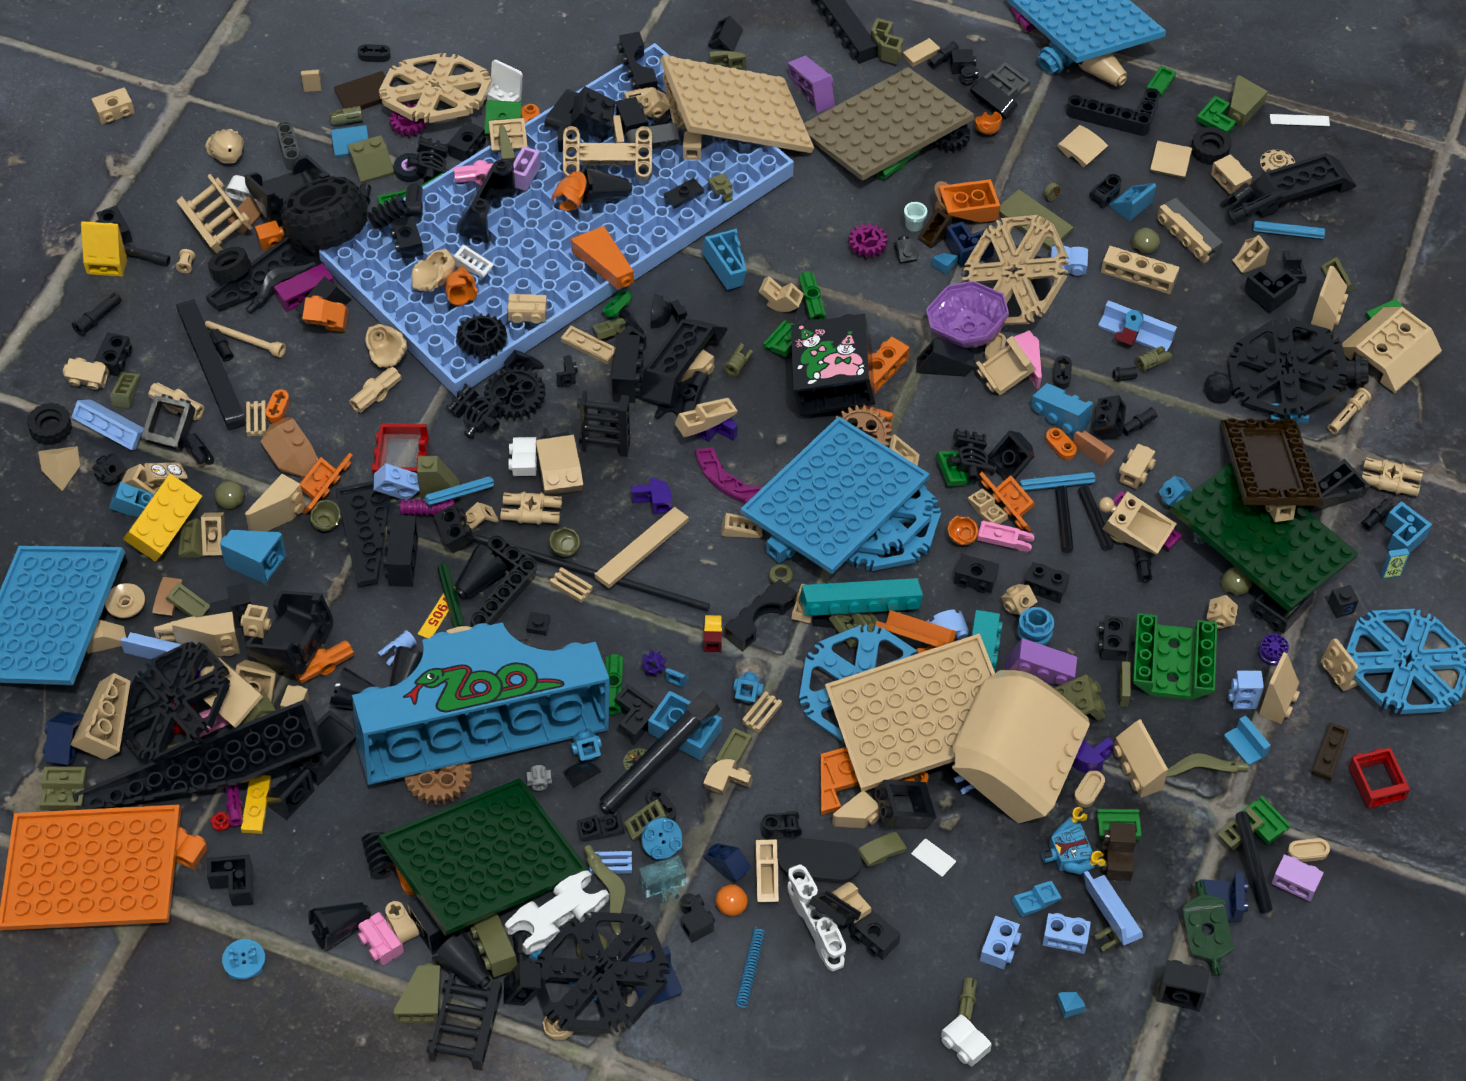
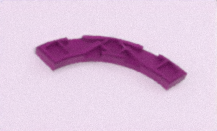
[695,447,763,504]

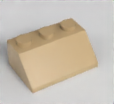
[1311,266,1348,331]
[1113,719,1168,798]

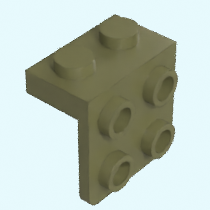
[1054,674,1106,721]

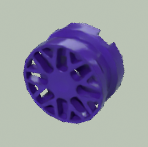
[1258,634,1289,666]

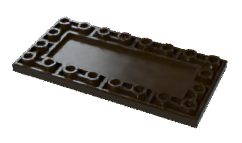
[1220,418,1324,506]

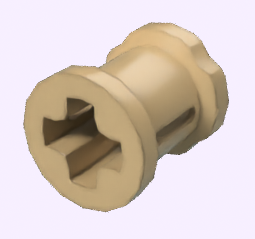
[176,249,196,273]

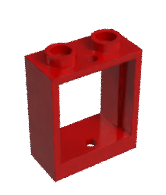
[1349,748,1410,809]

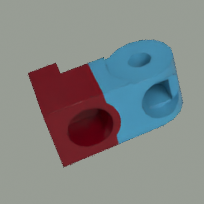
[1114,310,1144,345]

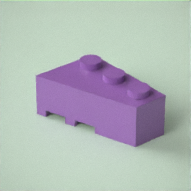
[788,55,835,113]
[1004,638,1077,685]

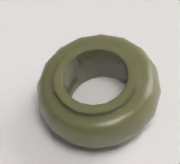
[769,564,793,585]

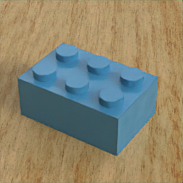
[648,691,722,761]

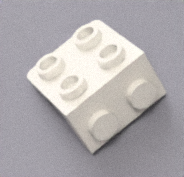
[485,60,523,102]

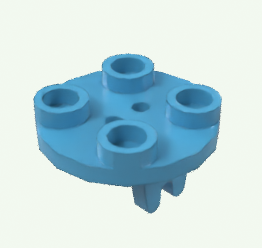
[641,817,682,859]
[222,939,266,980]

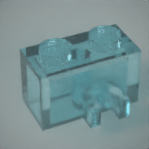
[639,855,686,902]

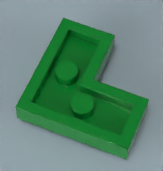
[1196,96,1236,134]

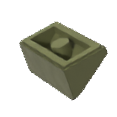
[1321,257,1355,292]
[178,518,203,558]

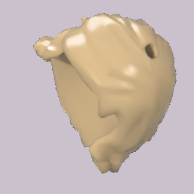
[205,129,244,163]
[411,249,456,292]
[365,324,407,368]

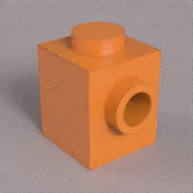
[255,220,285,251]

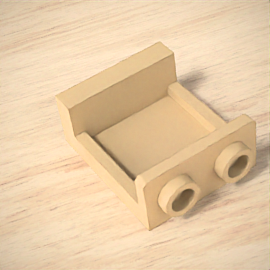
[976,336,1037,396]

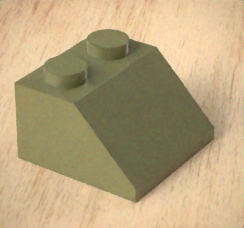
[347,135,394,184]

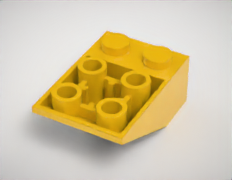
[81,221,127,277]

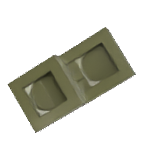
[709,51,746,70]
[858,832,907,867]

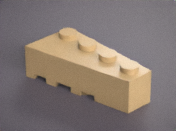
[71,673,131,760]

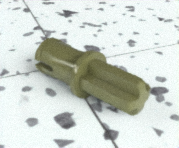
[958,978,978,1020]

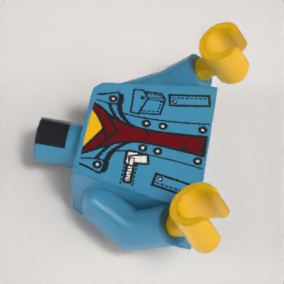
[1041,807,1105,875]

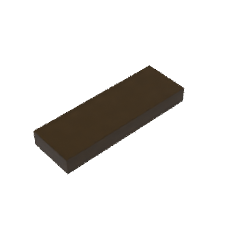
[1311,722,1349,781]

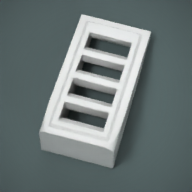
[453,245,494,278]

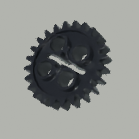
[484,366,546,421]

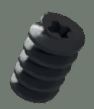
[367,194,408,230]
[361,832,396,879]

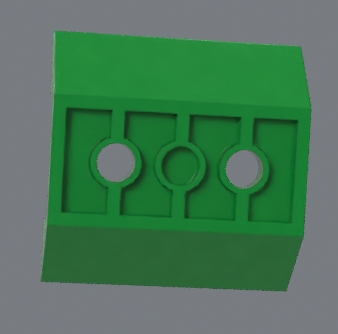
[1133,613,1217,700]

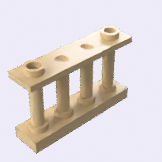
[177,174,252,253]

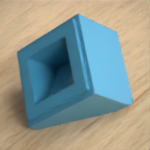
[932,253,958,274]
[1056,992,1086,1018]

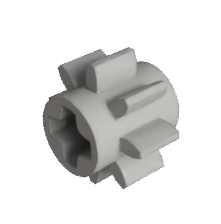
[526,765,552,791]

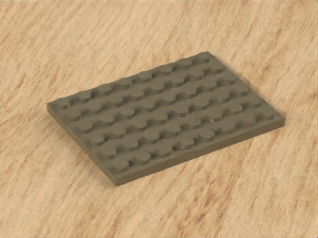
[804,67,974,181]

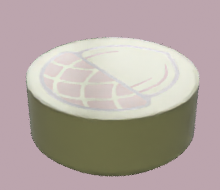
[1044,182,1061,201]

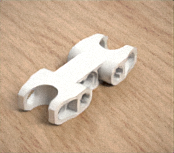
[788,864,846,972]
[504,870,610,955]

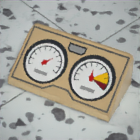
[144,462,187,483]

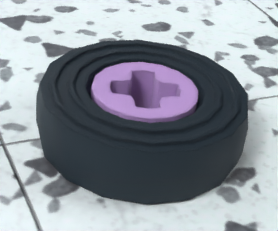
[394,153,424,182]

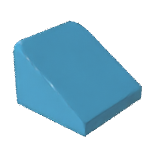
[665,668,689,688]

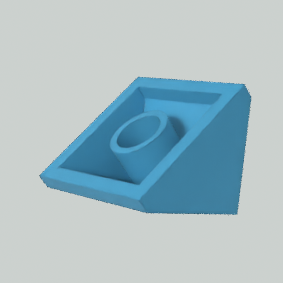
[331,125,368,158]
[1109,183,1156,222]

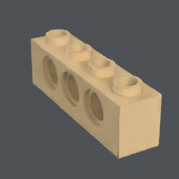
[1101,246,1179,294]

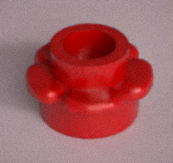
[211,812,230,832]

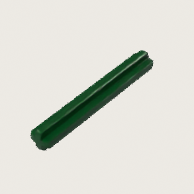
[437,563,465,628]

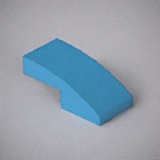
[1011,881,1062,918]

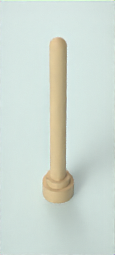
[205,321,286,358]

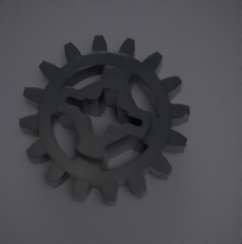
[935,124,970,152]

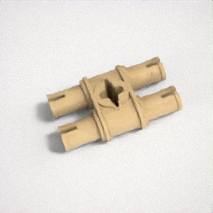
[1362,457,1423,497]
[500,491,562,525]

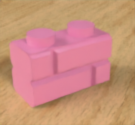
[357,912,404,965]

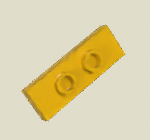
[241,775,272,834]

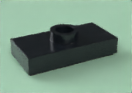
[664,178,704,209]

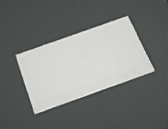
[911,838,956,877]

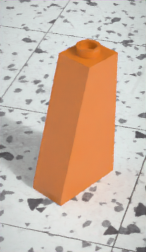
[571,226,634,290]

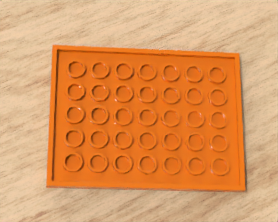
[0,805,181,931]

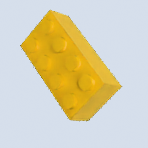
[123,473,202,562]

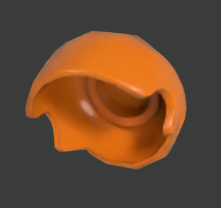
[974,112,1002,135]
[947,516,979,546]
[714,884,748,917]

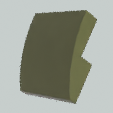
[829,612,881,648]
[39,767,87,810]

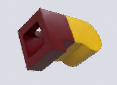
[703,615,722,652]

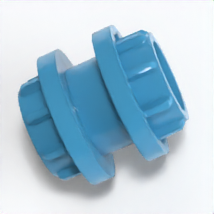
[1038,41,1073,74]
[1017,607,1054,645]

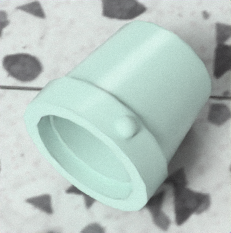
[904,202,927,232]

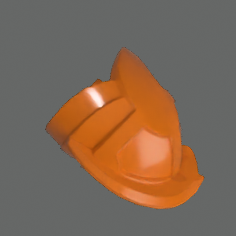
[551,171,587,211]
[446,266,478,306]

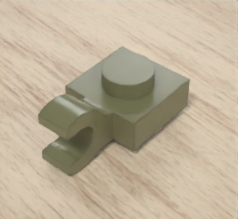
[708,173,733,202]
[592,318,626,340]

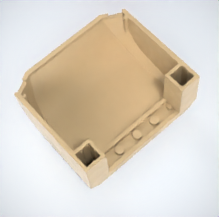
[952,670,1090,823]

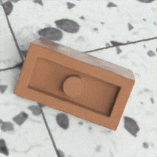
[1073,430,1115,467]

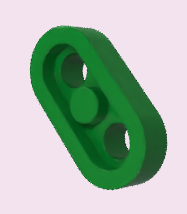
[602,289,633,318]

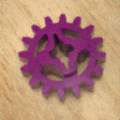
[389,103,428,137]
[848,223,888,258]

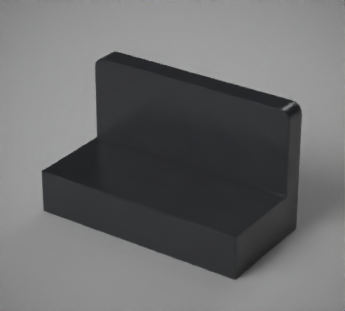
[708,15,743,52]

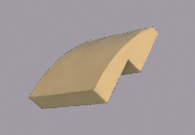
[489,118,527,152]
[1057,125,1108,168]
[1150,141,1192,179]

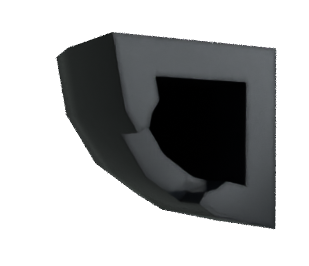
[651,294,672,329]
[563,762,601,788]

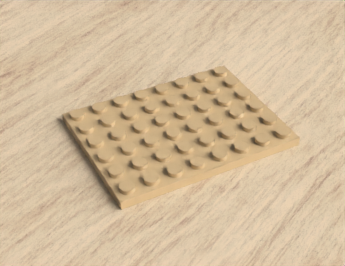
[660,55,814,153]
[825,633,995,792]

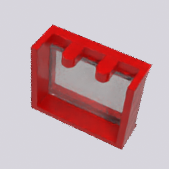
[372,424,429,474]

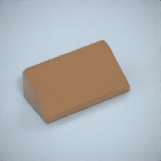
[228,196,262,234]

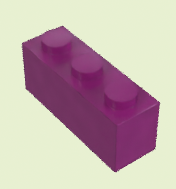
[274,263,334,313]

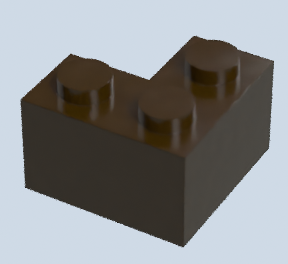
[1101,823,1136,882]

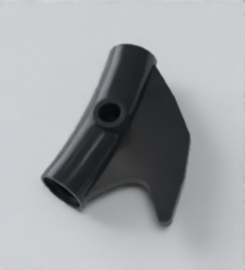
[655,371,709,419]

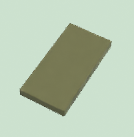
[999,190,1074,251]

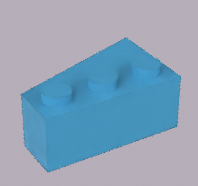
[702,228,747,290]
[1031,383,1093,438]

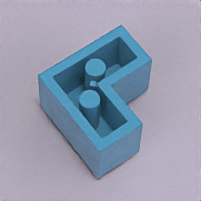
[1385,501,1432,554]

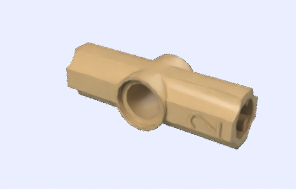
[349,367,401,413]
[148,383,205,420]

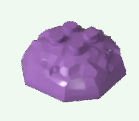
[926,281,1009,348]

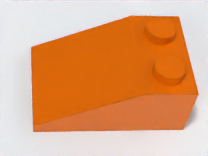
[939,179,1000,223]

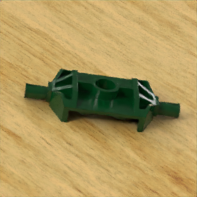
[1182,881,1235,976]

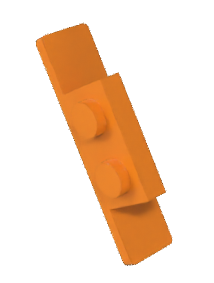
[299,453,353,515]
[979,472,1036,532]

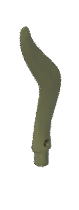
[1166,753,1249,777]
[584,845,625,935]

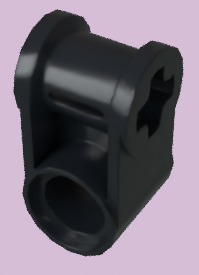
[1089,174,1122,207]
[761,811,802,840]

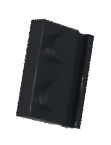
[809,890,862,926]

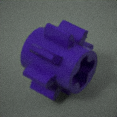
[641,650,667,676]

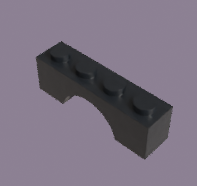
[617,32,658,91]
[725,579,797,652]

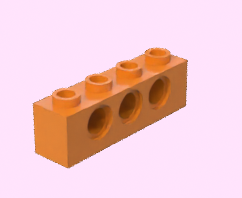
[872,336,910,393]

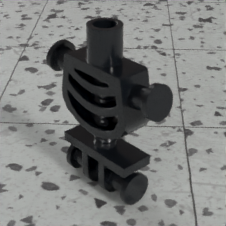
[407,135,449,183]
[446,383,503,438]
[947,428,997,482]

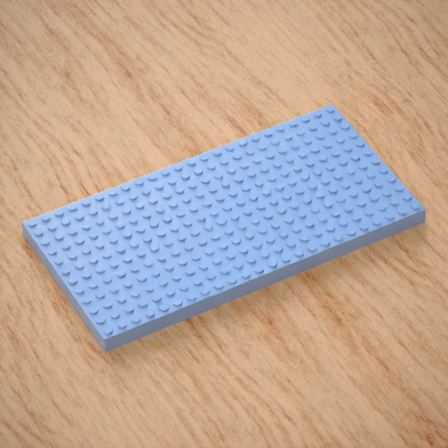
[319,43,794,397]

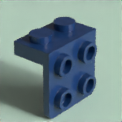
[1199,872,1248,922]
[627,946,682,1006]

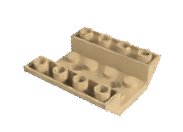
[1342,307,1442,393]

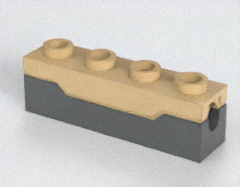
[1157,197,1223,263]

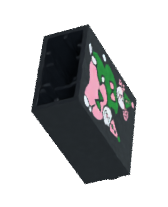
[791,313,875,416]

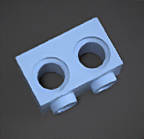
[374,463,419,501]
[1228,671,1264,709]
[1042,913,1091,954]
[980,916,1022,970]

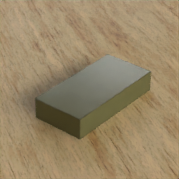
[166,582,210,617]
[1120,661,1130,707]
[715,728,752,765]

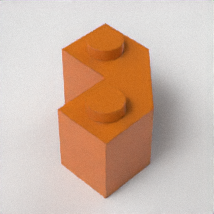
[302,296,349,332]

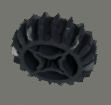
[456,313,507,360]

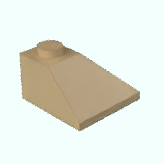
[236,660,277,703]

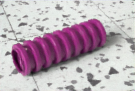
[400,499,455,516]

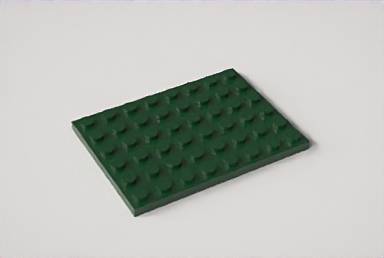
[1170,463,1359,612]
[378,778,588,936]

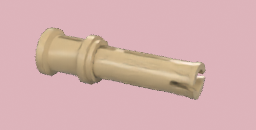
[1327,388,1372,434]

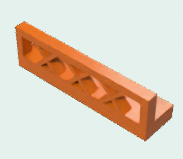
[875,610,957,647]

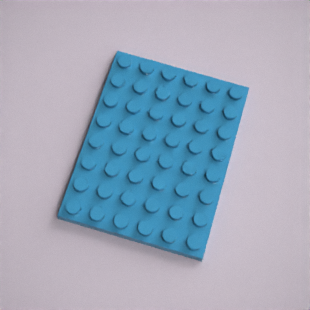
[1006,0,1166,63]
[740,416,930,574]
[0,546,125,685]

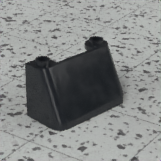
[245,155,330,223]
[457,160,516,243]
[245,590,333,675]

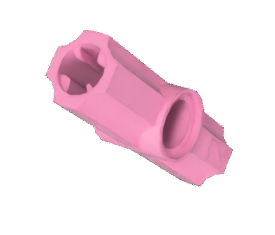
[454,160,493,184]

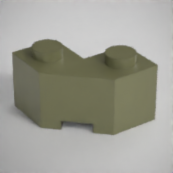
[871,18,904,65]

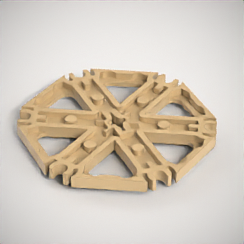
[379,53,492,123]
[963,215,1069,326]

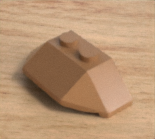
[260,417,318,478]

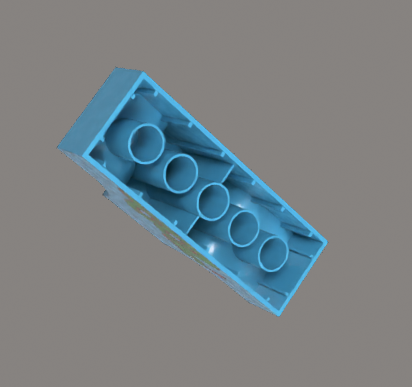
[352,622,609,785]

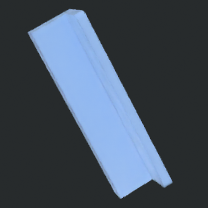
[1098,300,1177,353]
[71,399,144,450]
[120,632,204,670]
[1084,871,1143,946]

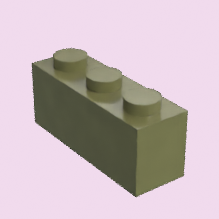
[469,914,517,977]

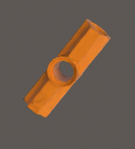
[294,640,354,684]

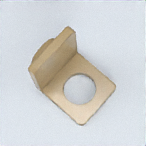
[465,502,499,530]

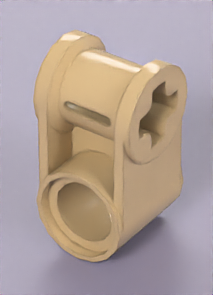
[385,901,419,944]

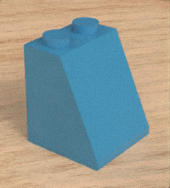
[220,530,287,584]

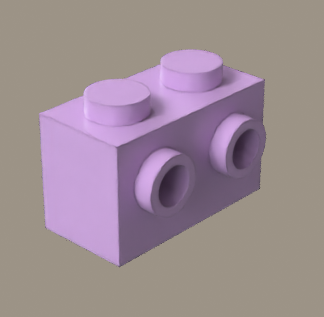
[514,146,541,191]
[1271,854,1324,902]

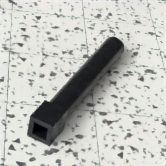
[599,691,720,813]

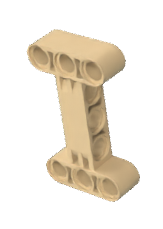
[563,126,652,182]

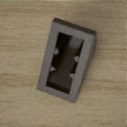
[918,207,952,248]

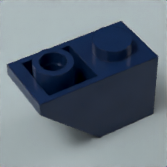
[703,843,752,881]

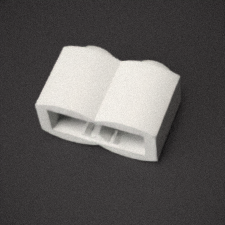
[509,437,537,476]
[941,1015,992,1067]

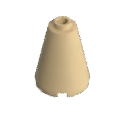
[1079,53,1127,87]

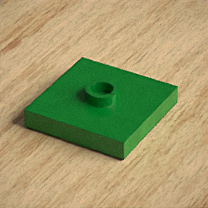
[484,100,522,136]

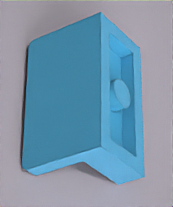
[1224,715,1271,766]

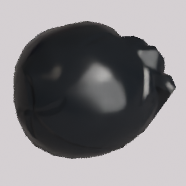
[1204,371,1234,403]

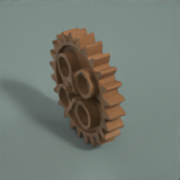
[836,405,892,448]
[405,762,472,805]

